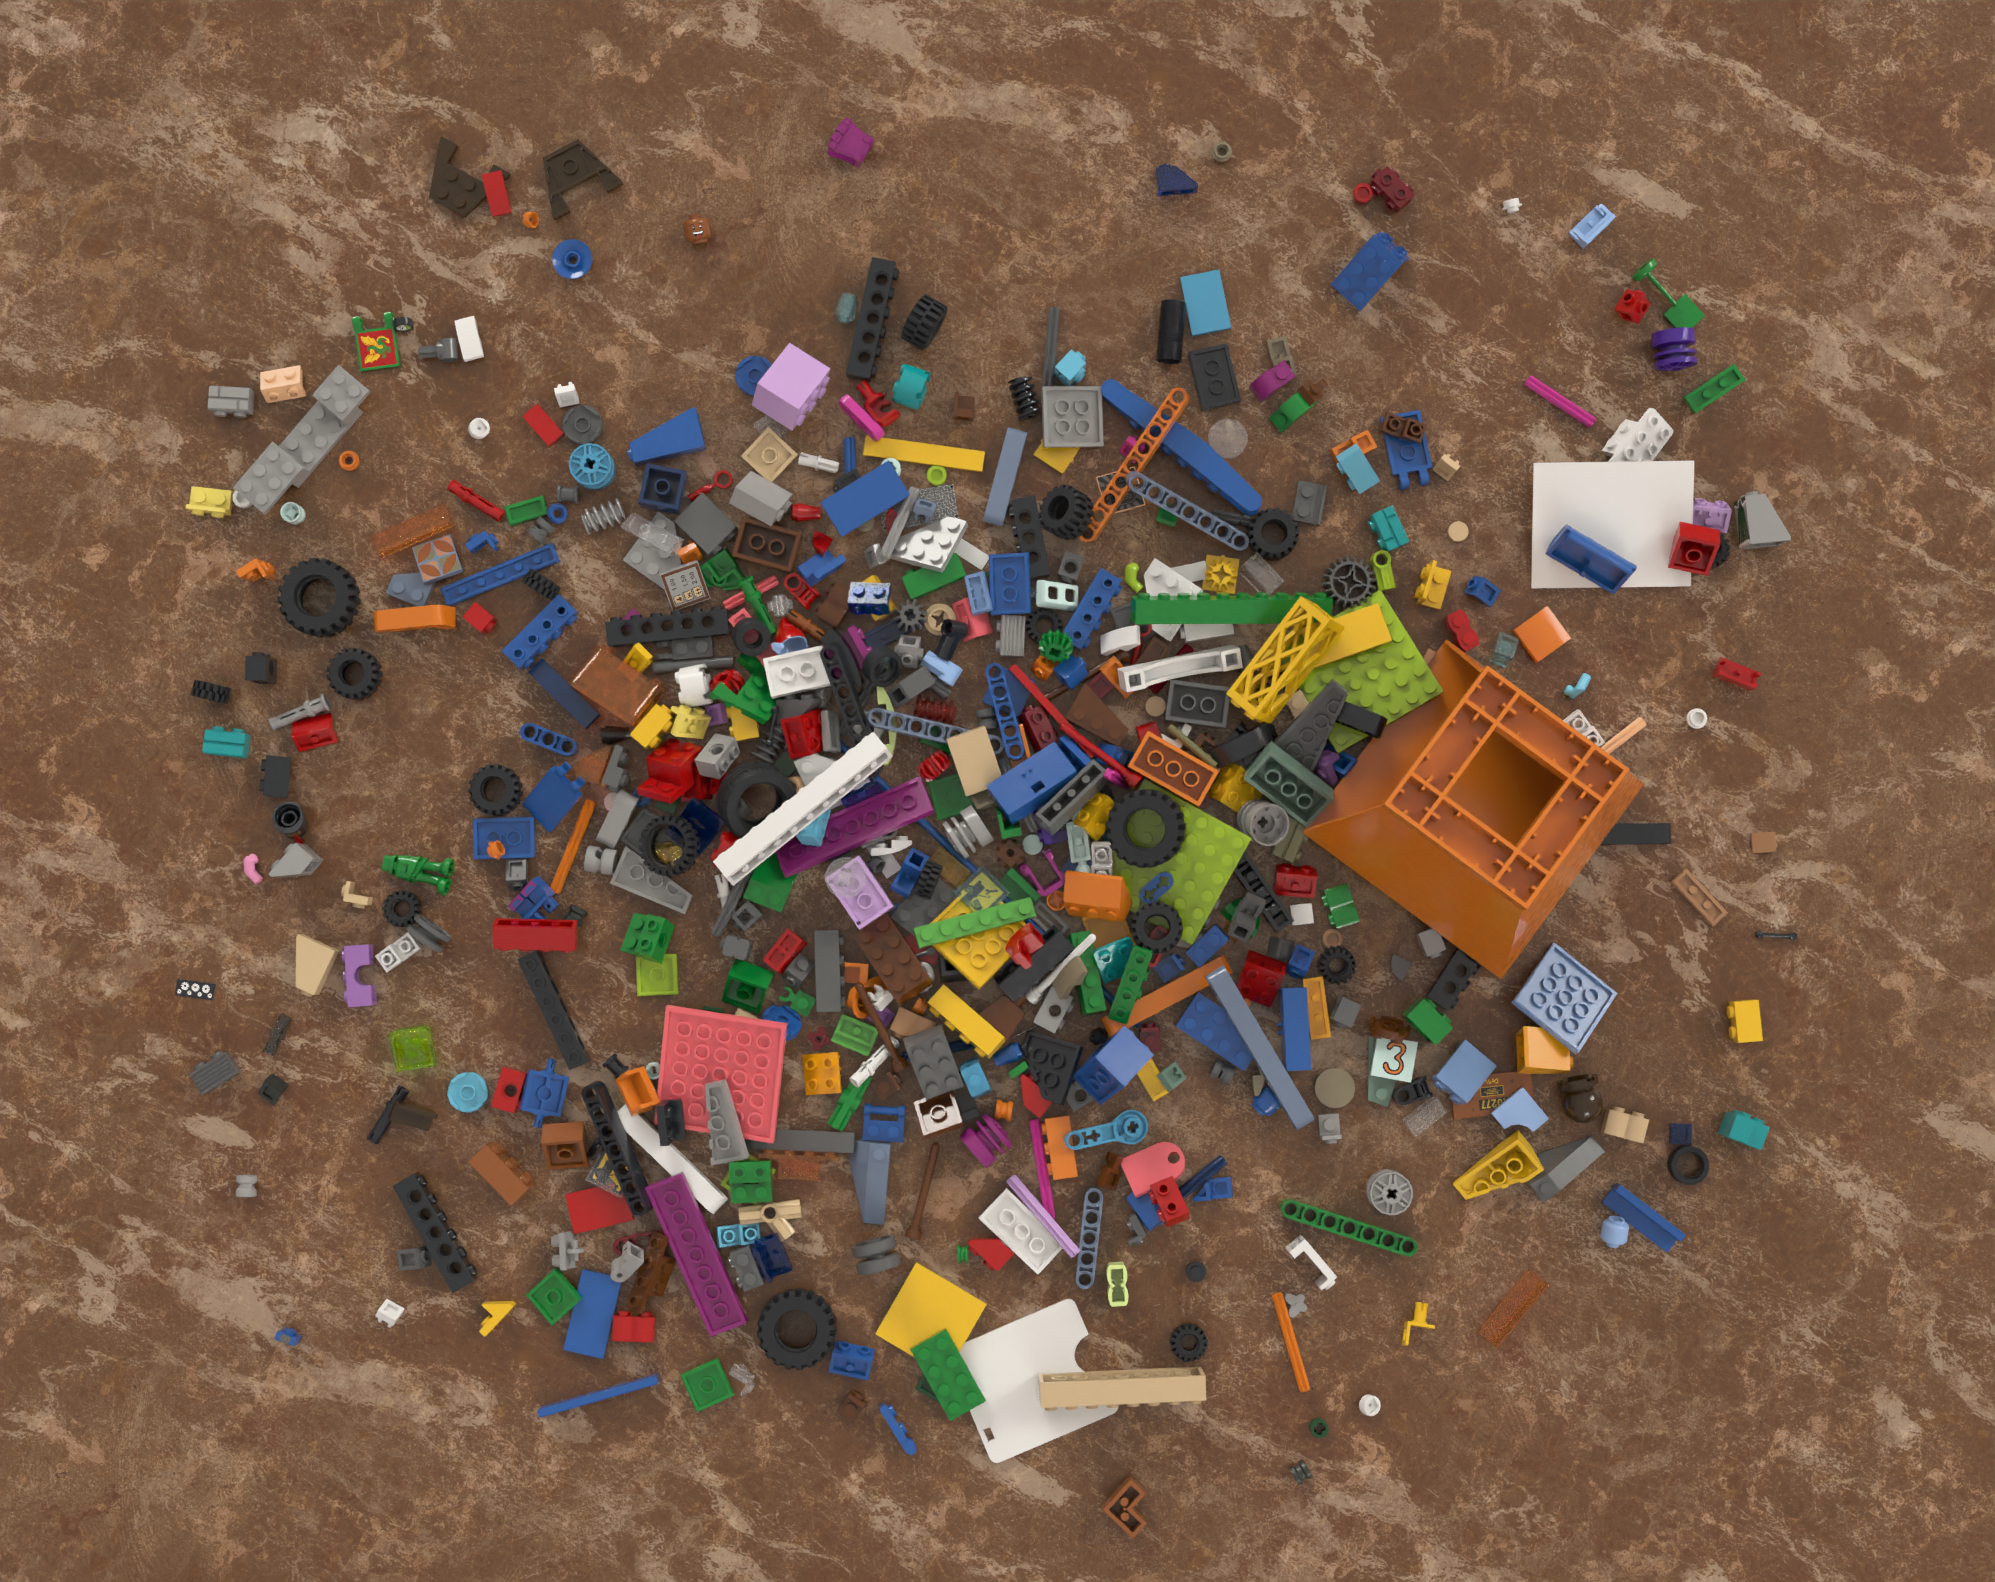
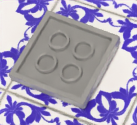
[1041,386,1104,448]

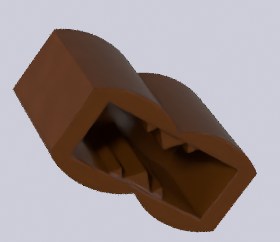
[815,581,859,630]

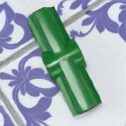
[827,1070,872,1132]

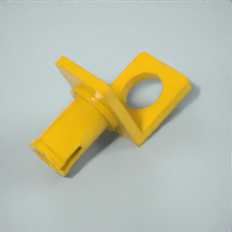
[1402,1302,1435,1346]

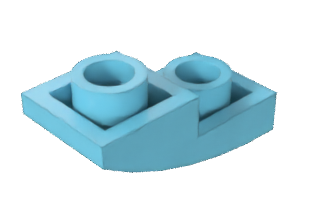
[716,1223,761,1248]

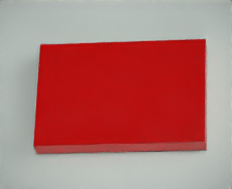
[565,1183,634,1234]

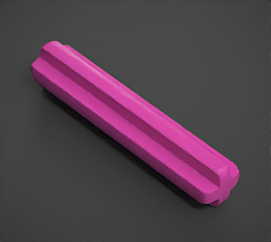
[1103,768,1129,790]

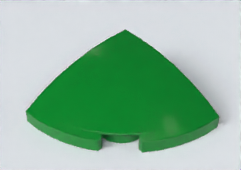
[700,547,745,590]

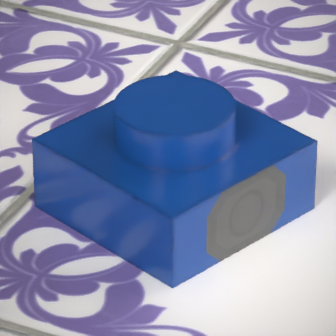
[274,1327,302,1346]

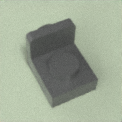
[506,858,529,891]
[1126,1212,1147,1246]
[397,1245,431,1271]

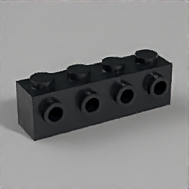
[994,924,1075,1002]

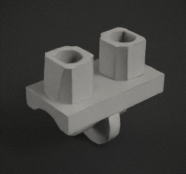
[551,1231,584,1270]

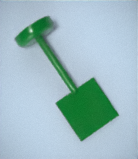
[1631,258,1705,328]

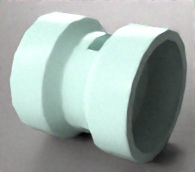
[280,502,306,525]

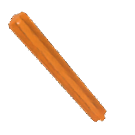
[550,799,596,895]
[1272,1292,1310,1392]

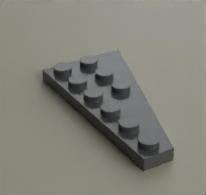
[1273,679,1348,772]

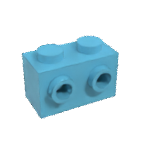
[1054,349,1086,386]
[1336,443,1380,494]
[795,808,831,847]

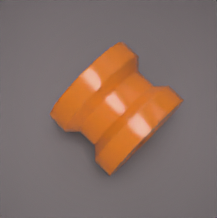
[995,1099,1013,1121]

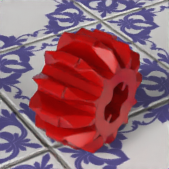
[709,669,744,702]
[917,750,951,782]

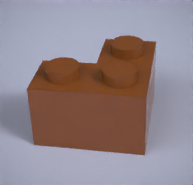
[1102,1475,1147,1538]

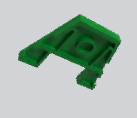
[709,653,783,725]

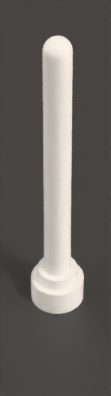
[1025,934,1096,1004]

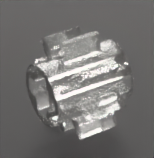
[767,594,793,617]

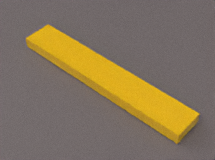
[863,435,985,472]

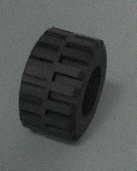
[901,294,947,351]
[1039,484,1094,540]
[1247,507,1299,561]
[326,648,383,700]
[468,764,523,816]
[1131,901,1183,955]

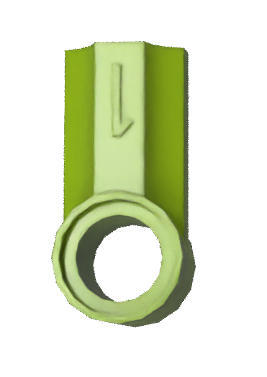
[1370,550,1396,591]

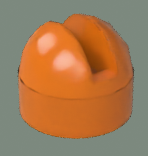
[522,211,539,228]

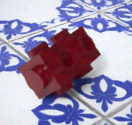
[1370,166,1414,214]
[1018,704,1059,752]

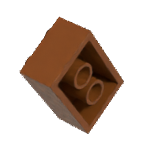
[468,1141,536,1206]

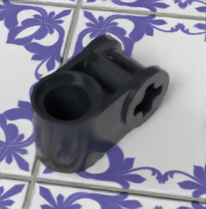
[1391,1076,1433,1105]

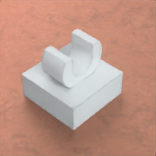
[554,382,579,408]
[867,985,894,1011]
[375,1299,405,1328]

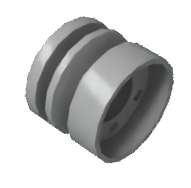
[1236,799,1290,846]
[942,805,994,859]
[1365,1169,1413,1215]

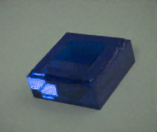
[1669,1123,1692,1145]

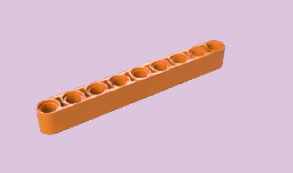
[1079,388,1189,543]

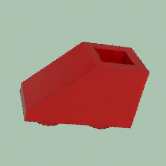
[1020,1073,1052,1118]
[968,1237,1014,1272]

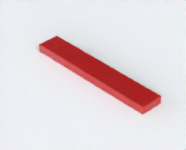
[1008,664,1095,759]

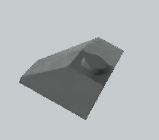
[1526,1135,1604,1203]

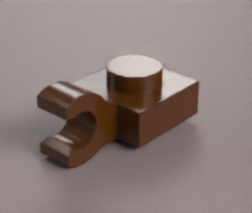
[1297,379,1328,406]
[1097,1152,1123,1191]

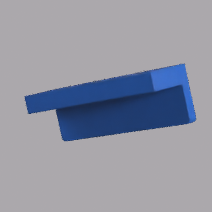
[1602,1183,1686,1252]

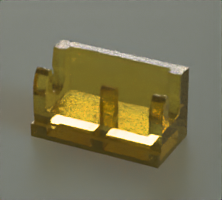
[929,846,971,888]

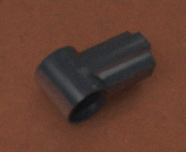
[935,619,968,660]

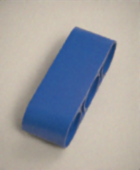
[520,723,579,757]

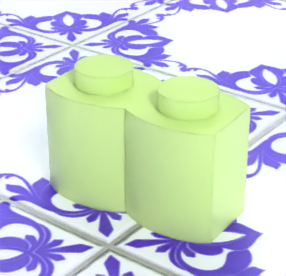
[1106,1261,1129,1307]

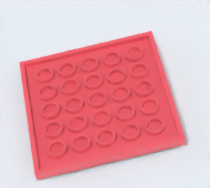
[654,1005,787,1143]

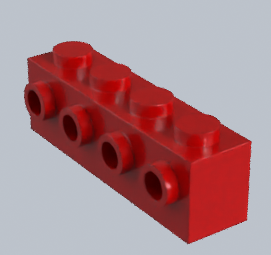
[492,918,578,953]

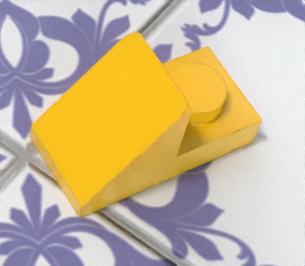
[618,642,654,682]
[479,1301,516,1337]

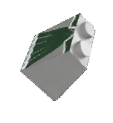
[1734,491,1791,550]

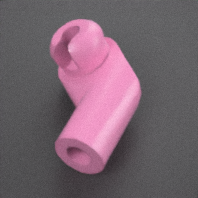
[243,854,263,885]

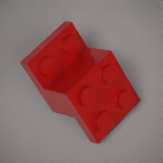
[637,738,703,804]

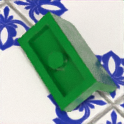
[996,807,1022,839]
[998,868,1041,904]

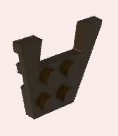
[429,136,511,218]
[543,139,624,220]

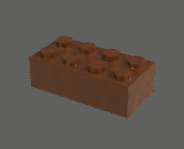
[853,913,934,1006]

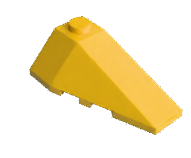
[1453,1130,1544,1200]

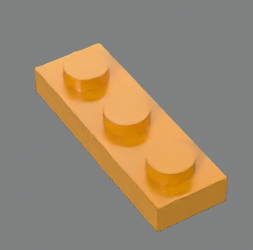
[1302,976,1331,1040]

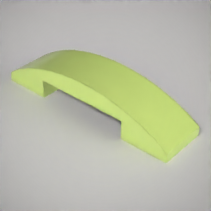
[876,686,897,766]

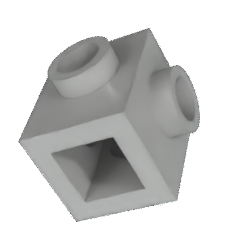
[894,634,924,668]

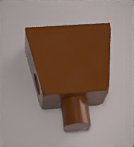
[979,994,1027,1041]

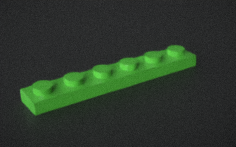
[913,897,1036,949]

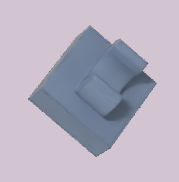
[913,498,937,523]

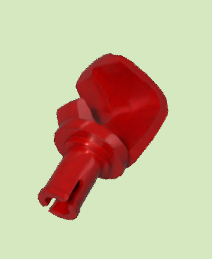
[856,380,901,427]

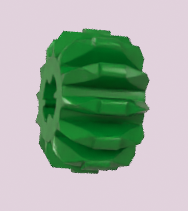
[1039,629,1073,663]

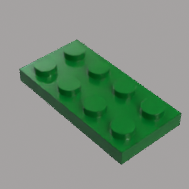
[910,1328,986,1421]

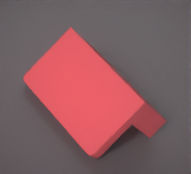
[952,597,993,642]

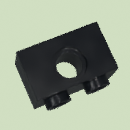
[245,652,277,684]

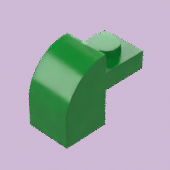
[1269,392,1318,433]

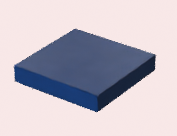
[982,667,1035,718]

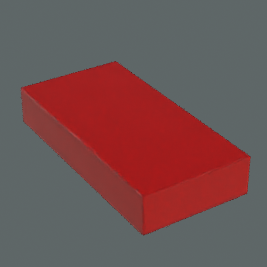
[522,404,564,447]

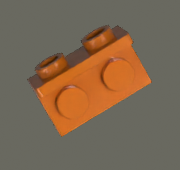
[236,558,277,582]

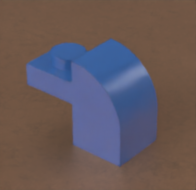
[890,848,929,899]

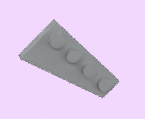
[610,846,693,914]
[705,1079,749,1165]

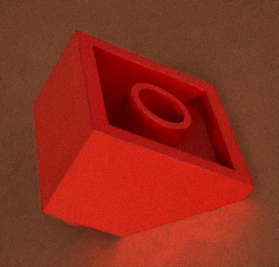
[1668,522,1720,576]

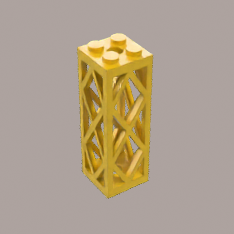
[1226,596,1345,724]

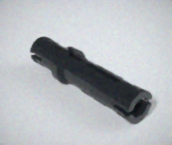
[367,1085,410,1144]

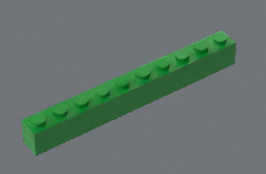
[1130,592,1333,624]

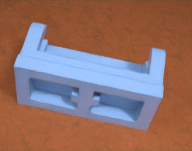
[1568,204,1616,249]

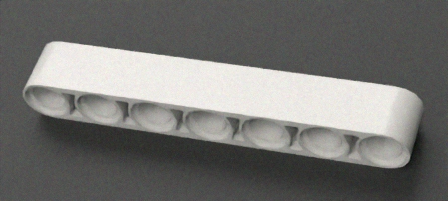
[617,1103,728,1214]

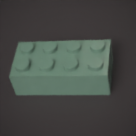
[1244,741,1334,827]

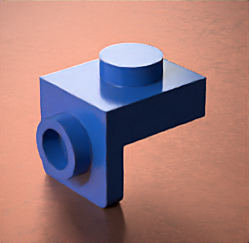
[465,531,500,554]

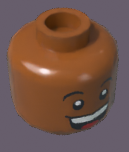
[683,214,711,245]

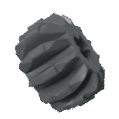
[893,599,927,633]

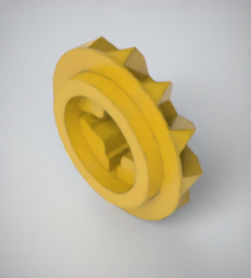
[1205,559,1237,591]

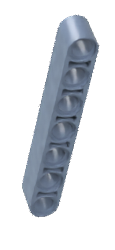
[1125,471,1249,551]
[866,708,1004,754]

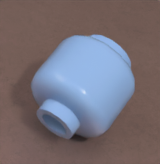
[1601,1216,1629,1248]

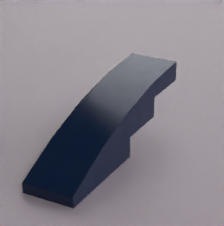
[528,658,600,729]

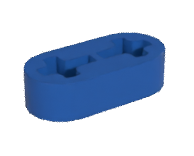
[1140,872,1174,904]

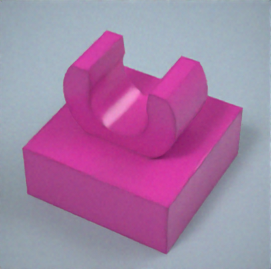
[1119,435,1146,463]

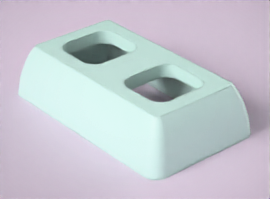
[1036,580,1078,612]

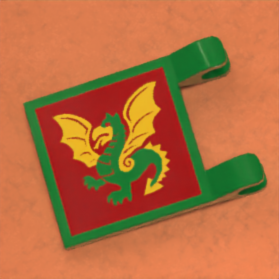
[352,312,401,372]

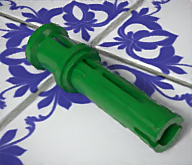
[736,575,777,635]

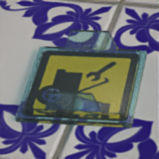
[953,865,1010,912]

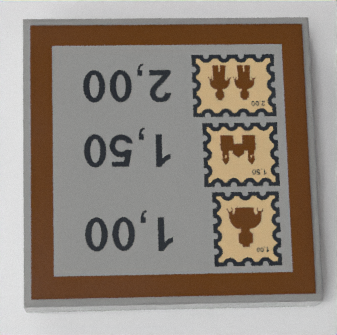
[659,560,711,611]

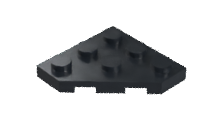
[1021,1030,1084,1106]

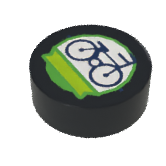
[393,317,414,332]

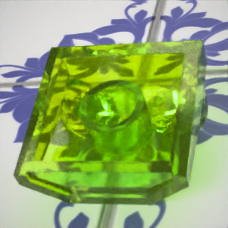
[388,1025,437,1073]

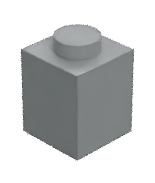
[1415,928,1446,959]

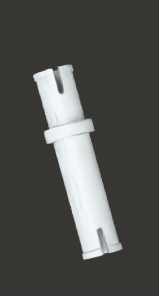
[849,1036,900,1088]

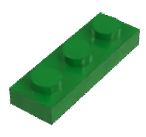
[1683,364,1745,414]

